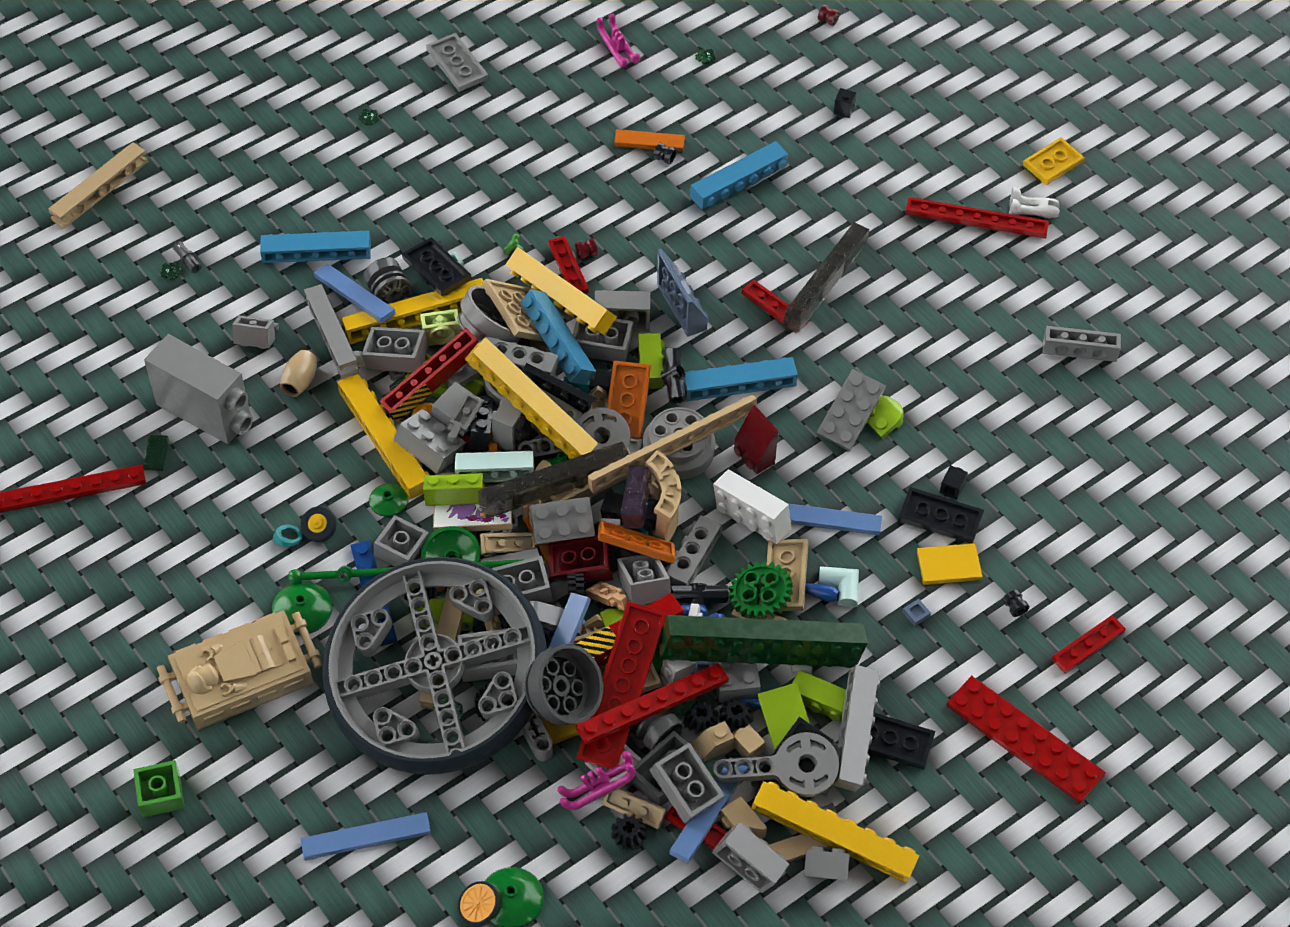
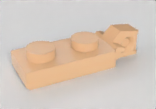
[585,581,627,610]

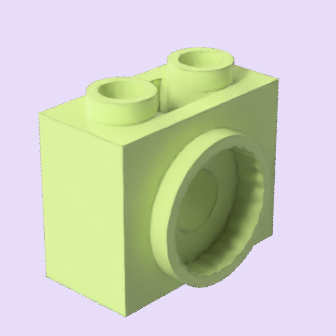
[420,309,460,346]

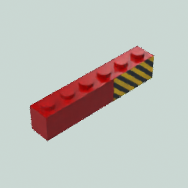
[380,328,479,422]
[574,593,684,667]

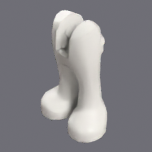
[1009,186,1060,219]

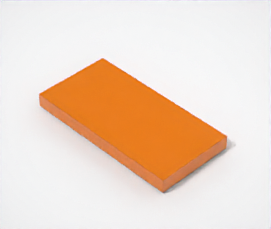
[603,361,651,439]
[598,520,676,564]

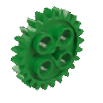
[729,560,794,619]

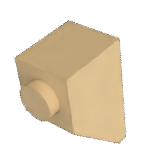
[691,721,734,762]
[719,796,767,839]

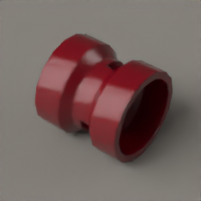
[818,4,840,26]
[575,238,598,260]

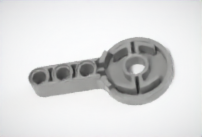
[518,408,630,465]
[713,732,839,797]

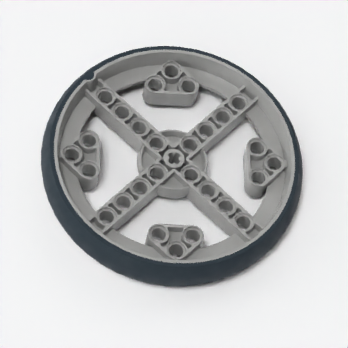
[322,557,547,775]

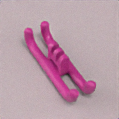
[597,14,640,68]
[557,751,635,810]

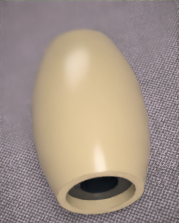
[280,350,317,397]

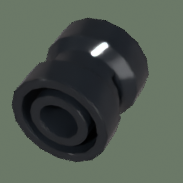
[653,142,677,165]
[1002,589,1030,617]

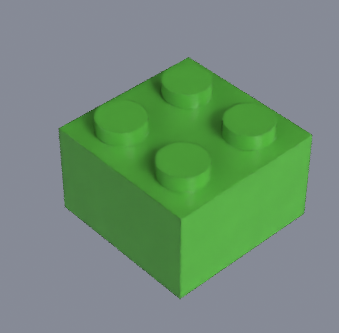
[133,760,185,818]

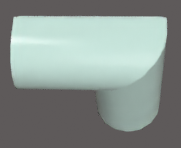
[819,566,859,607]

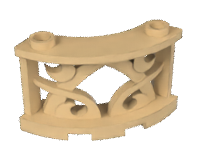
[644,450,681,542]

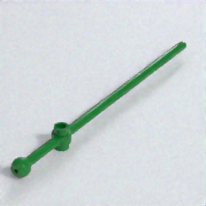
[288,559,524,584]

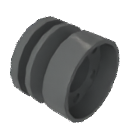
[363,257,411,304]
[630,709,684,752]

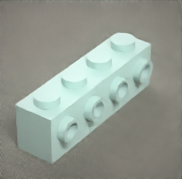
[455,451,534,483]

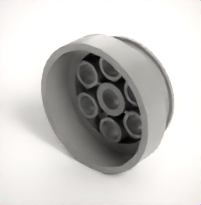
[457,286,521,343]
[643,407,715,480]

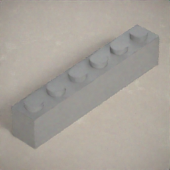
[832,665,880,792]

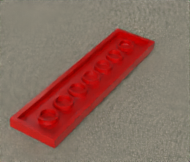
[576,601,667,769]
[946,675,1106,804]

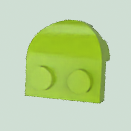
[866,395,904,439]

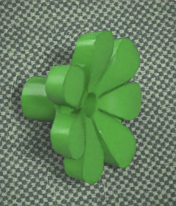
[503,233,523,255]

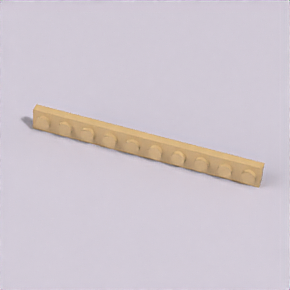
[588,394,757,493]

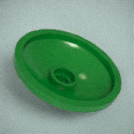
[421,526,481,562]
[272,582,332,635]
[485,867,544,927]

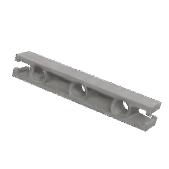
[304,284,359,379]

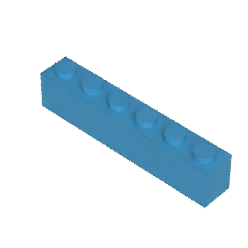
[690,141,788,210]
[260,231,371,263]
[520,289,596,385]
[683,357,798,401]

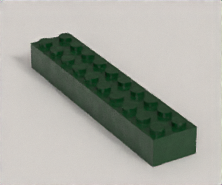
[658,615,868,668]

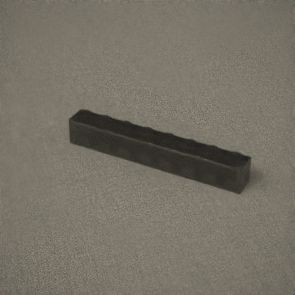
[783,222,870,333]
[478,441,629,519]

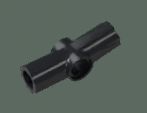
[661,348,686,404]
[670,583,729,605]

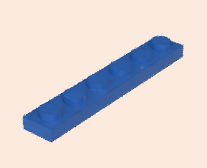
[350,540,398,646]

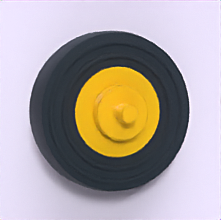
[301,506,337,542]

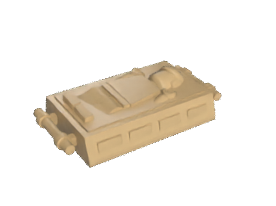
[157,610,322,731]

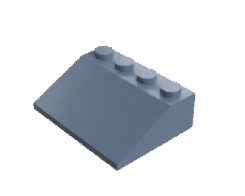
[657,249,709,337]

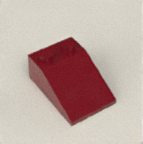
[734,405,778,474]
[549,536,613,583]

